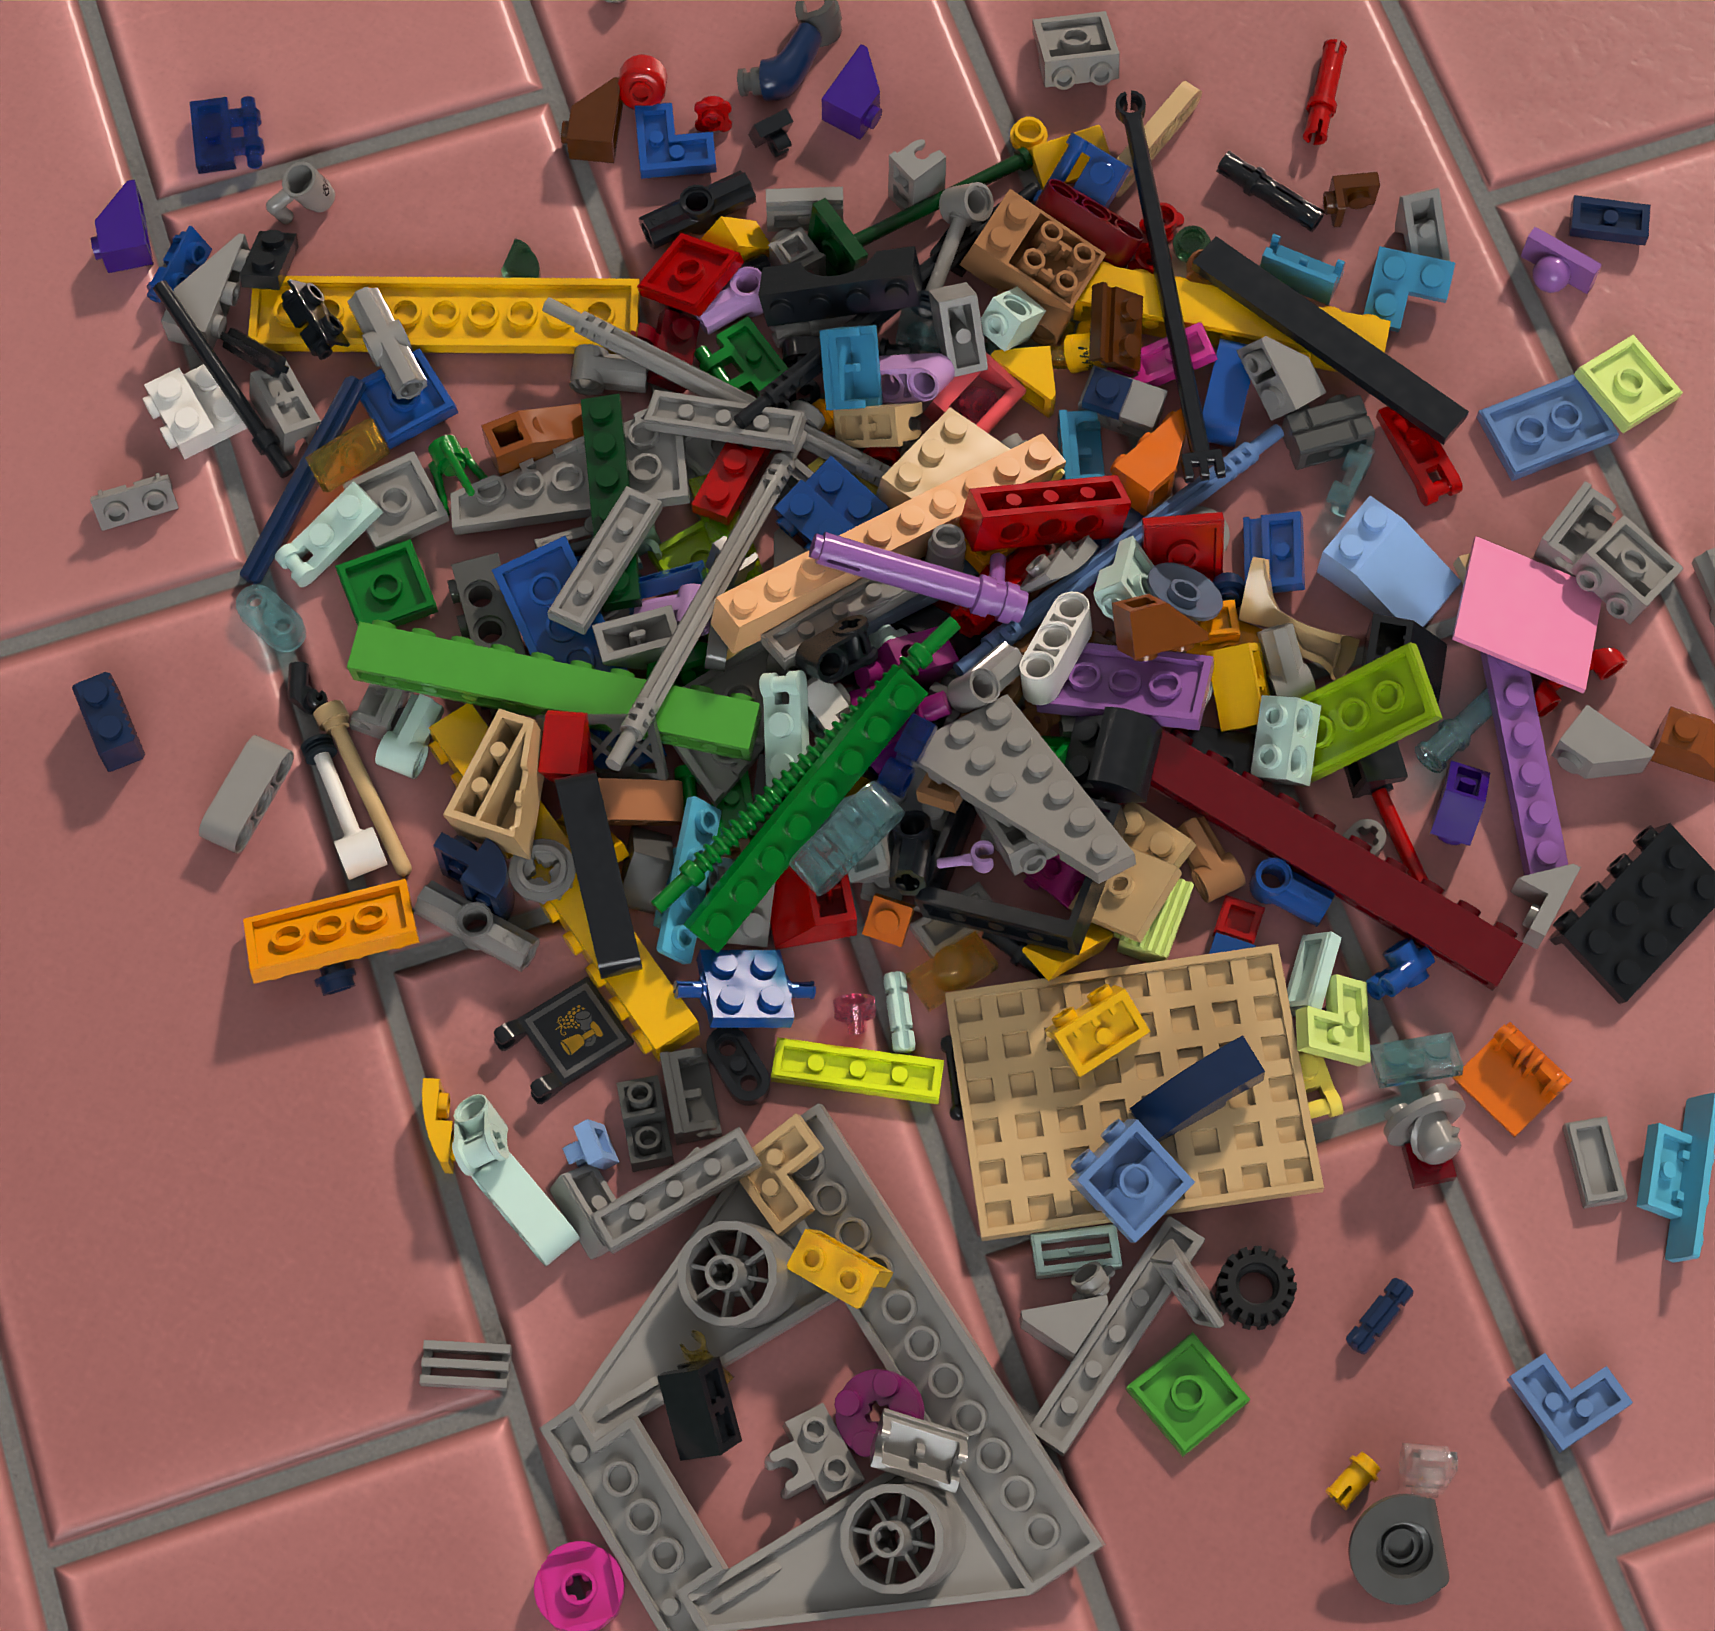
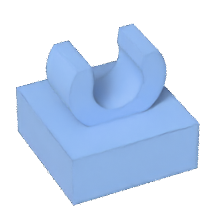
[563,1119,620,1170]

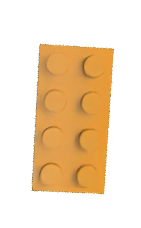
[243,878,420,984]

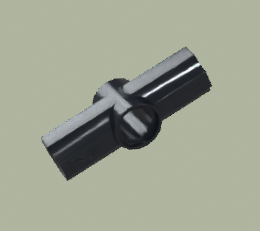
[639,170,756,249]

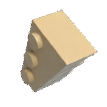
[876,407,1010,510]
[443,709,544,860]

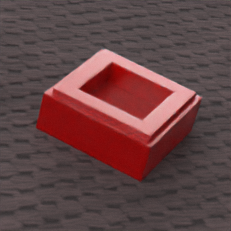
[1212,895,1265,944]

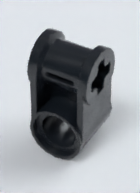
[795,615,878,684]

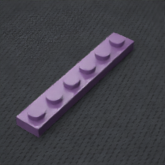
[1480,651,1568,876]

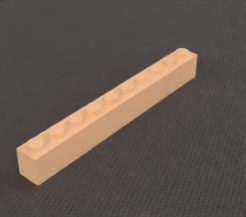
[710,433,1066,654]

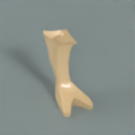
[1239,557,1360,681]

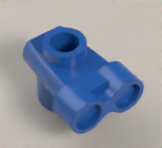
[1365,937,1435,1000]

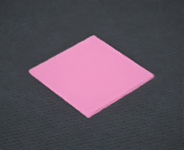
[1452,536,1602,693]

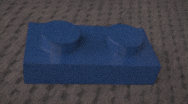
[1569,195,1651,246]

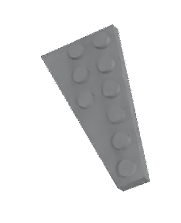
[899,694,1136,884]

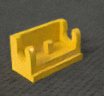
[1206,643,1270,732]

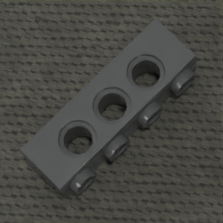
[447,553,526,720]

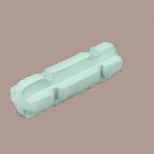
[883,971,916,1053]

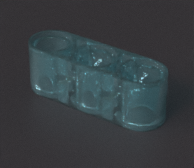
[789,781,905,896]

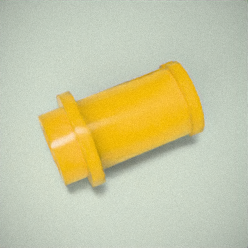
[1325,1452,1381,1510]

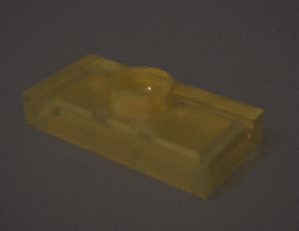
[305,418,390,492]

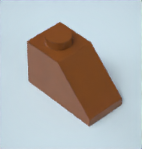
[1650,706,1715,782]

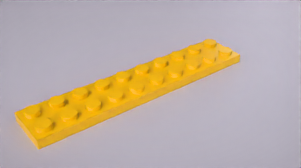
[248,276,640,354]

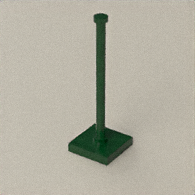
[808,147,1033,276]

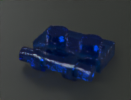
[189,96,265,174]

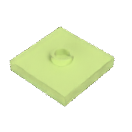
[1574,334,1683,434]

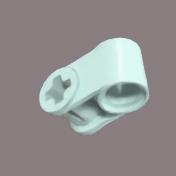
[452,1094,509,1176]

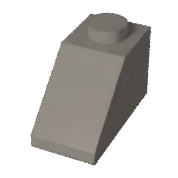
[928,282,988,377]
[1551,705,1655,779]

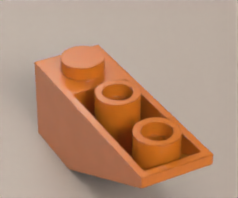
[1110,408,1187,517]

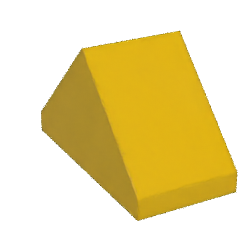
[701,216,770,261]
[990,346,1056,418]

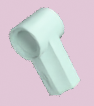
[375,694,444,779]

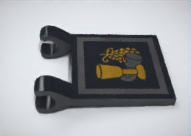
[494,976,634,1104]

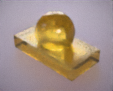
[906,931,998,1012]

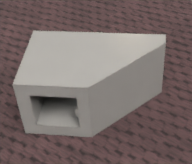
[1236,336,1327,421]

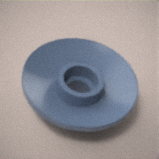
[1147,563,1223,621]

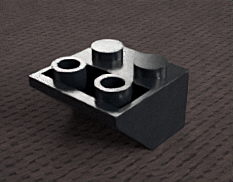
[1361,613,1447,706]

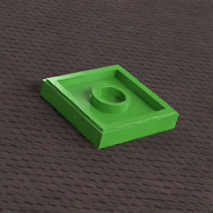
[1126,1332,1250,1457]

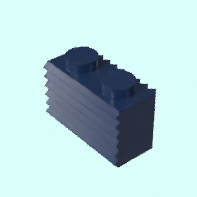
[72,672,145,772]

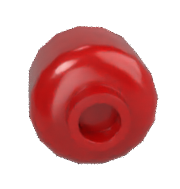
[618,54,668,110]

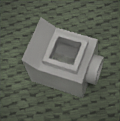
[768,227,826,276]

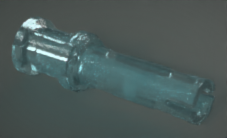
[1415,688,1493,773]

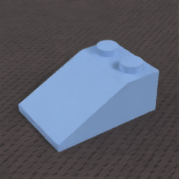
[1317,496,1461,627]

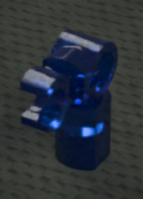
[877,713,938,799]

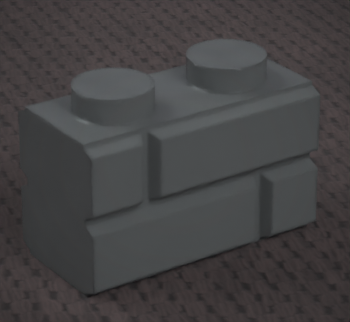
[1282,394,1375,470]

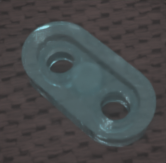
[1326,444,1376,518]
[236,584,306,652]

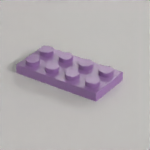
[1036,643,1214,730]

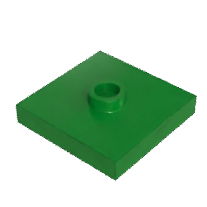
[335,539,438,627]

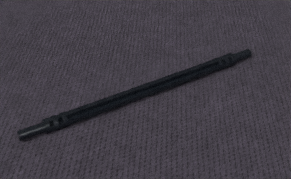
[734,182,1040,429]

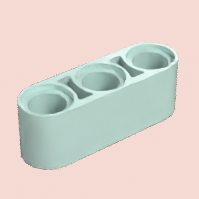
[470,1152,580,1266]

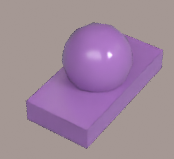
[1521,227,1601,294]

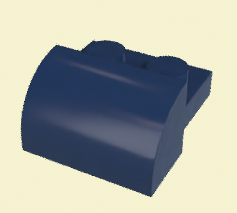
[433,832,515,921]

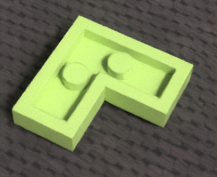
[1295,974,1371,1066]

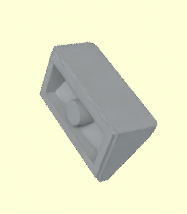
[550,1164,616,1260]
[1150,1239,1224,1328]

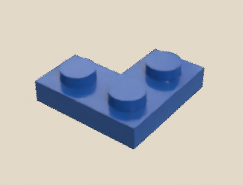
[635,103,717,179]

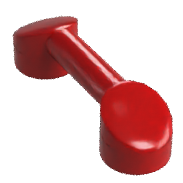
[1534,648,1628,718]

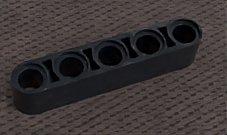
[555,770,642,979]

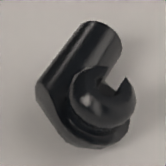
[288,662,328,715]

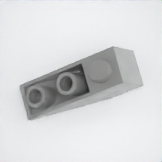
[161,233,250,349]

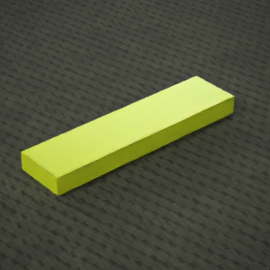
[771,1037,944,1104]

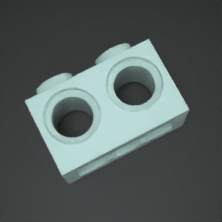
[1251,695,1321,787]

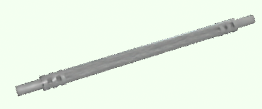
[542,297,891,487]
[605,430,807,771]

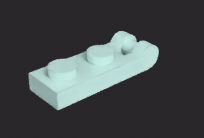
[275,481,383,587]
[759,670,809,787]

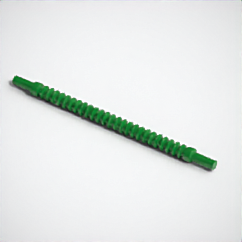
[651,616,961,914]

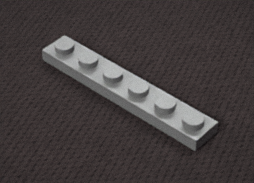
[1029,1216,1205,1457]

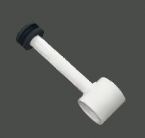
[301,734,388,880]

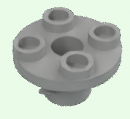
[1383,1083,1466,1165]

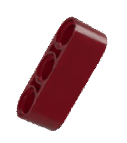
[1034,179,1144,268]

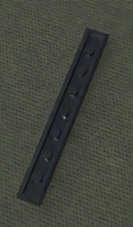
[1191,236,1469,445]

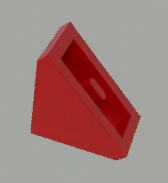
[538,710,594,784]

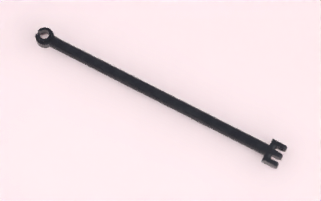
[1115,90,1226,483]

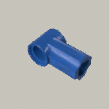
[1249,857,1335,927]

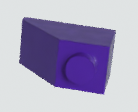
[821,44,882,140]
[91,179,154,273]
[1430,760,1490,846]

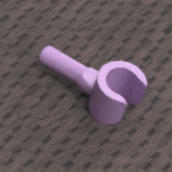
[937,840,994,873]

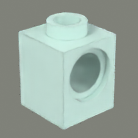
[981,286,1046,352]

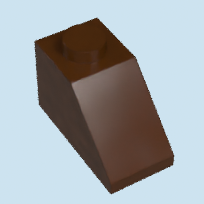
[561,77,624,163]

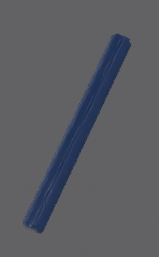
[240,375,366,585]

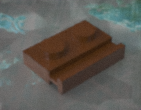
[1089,282,1143,374]

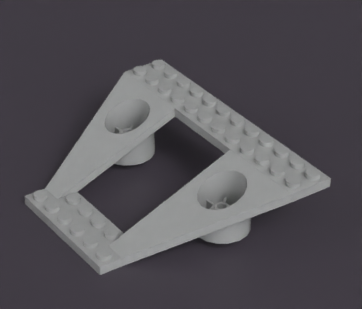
[539,1103,1106,1631]

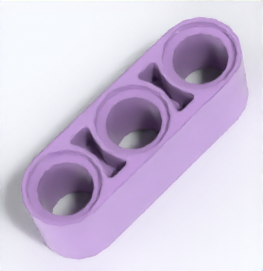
[879,353,955,403]

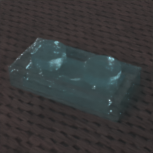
[1370,1032,1464,1089]

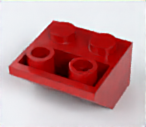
[770,842,857,950]

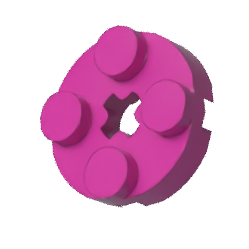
[534,1541,625,1631]

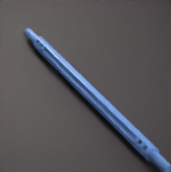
[953,424,1284,676]

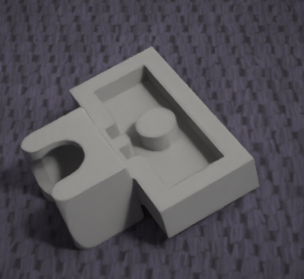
[764,1403,865,1504]

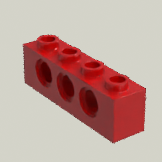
[959,475,1132,552]

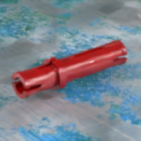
[1303,39,1347,145]

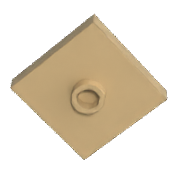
[1068,847,1182,943]

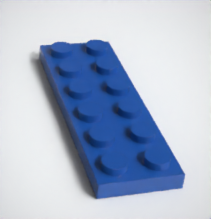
[492,536,667,769]

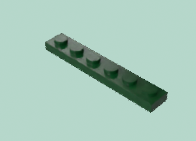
[580,393,642,612]

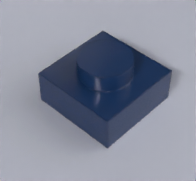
[1081,367,1133,420]

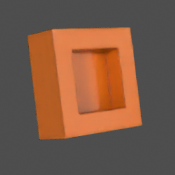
[862,893,916,947]

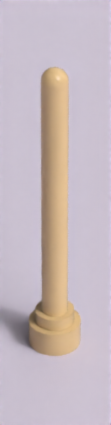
[313,700,412,877]

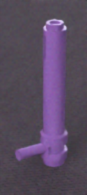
[809,532,1028,624]

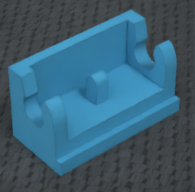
[1260,234,1346,305]
[819,325,883,410]
[1057,410,1105,480]

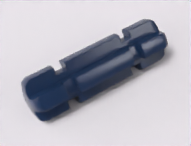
[1346,1278,1414,1354]

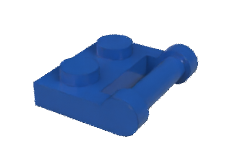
[1033,132,1132,209]

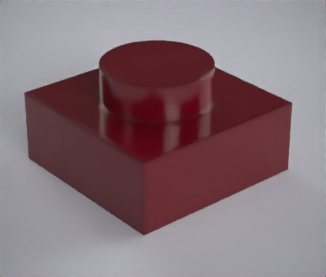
[1402,1143,1457,1189]

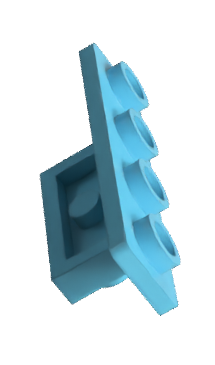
[653,796,721,965]
[1637,1093,1715,1263]

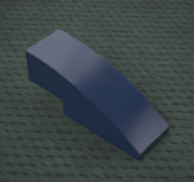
[1129,1035,1265,1142]

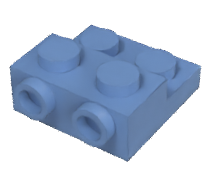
[1068,1119,1195,1243]

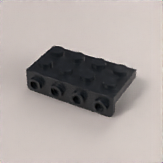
[1549,823,1715,1004]

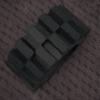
[1215,1246,1297,1330]

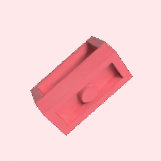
[923,352,1026,434]

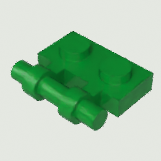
[694,316,788,397]

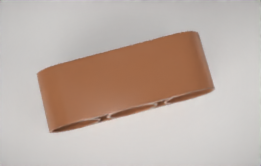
[598,778,684,827]

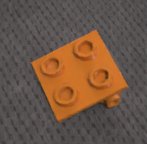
[1452,1022,1572,1138]

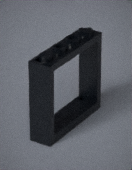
[915,796,1128,956]

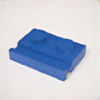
[1243,511,1305,593]

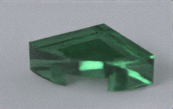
[501,238,541,278]

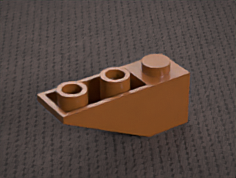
[481,403,584,476]

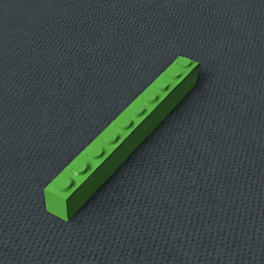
[347,620,762,761]

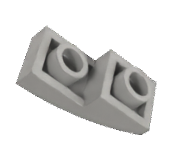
[1020,535,1099,593]

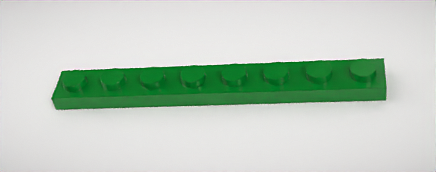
[683,665,928,953]

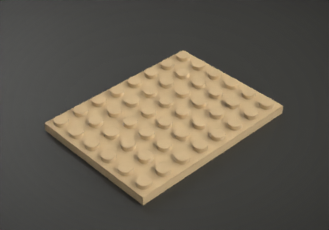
[945,944,1324,1241]

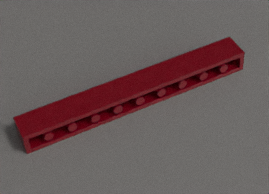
[1150,729,1523,991]

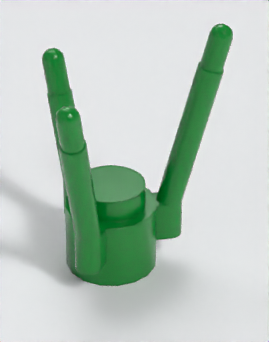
[428,435,488,517]

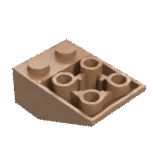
[959,189,1106,312]

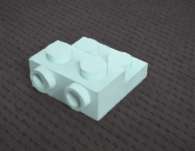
[1093,535,1154,621]

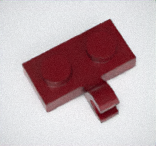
[629,308,700,394]

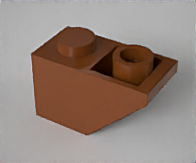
[1112,594,1209,661]

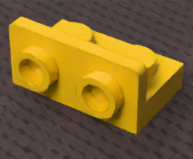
[1045,984,1151,1077]
[787,1229,894,1309]

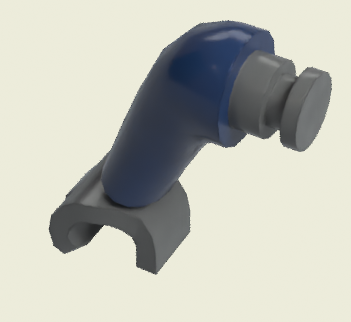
[737,0,842,102]

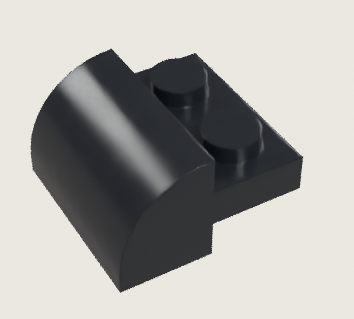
[1064,707,1163,803]

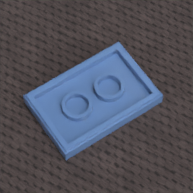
[1476,374,1619,481]

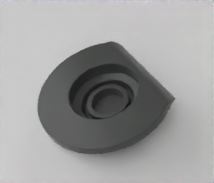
[1348,1494,1450,1605]

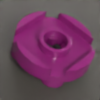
[834,1369,925,1457]

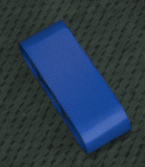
[1202,338,1251,448]

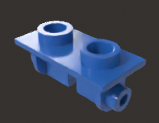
[147,226,212,303]

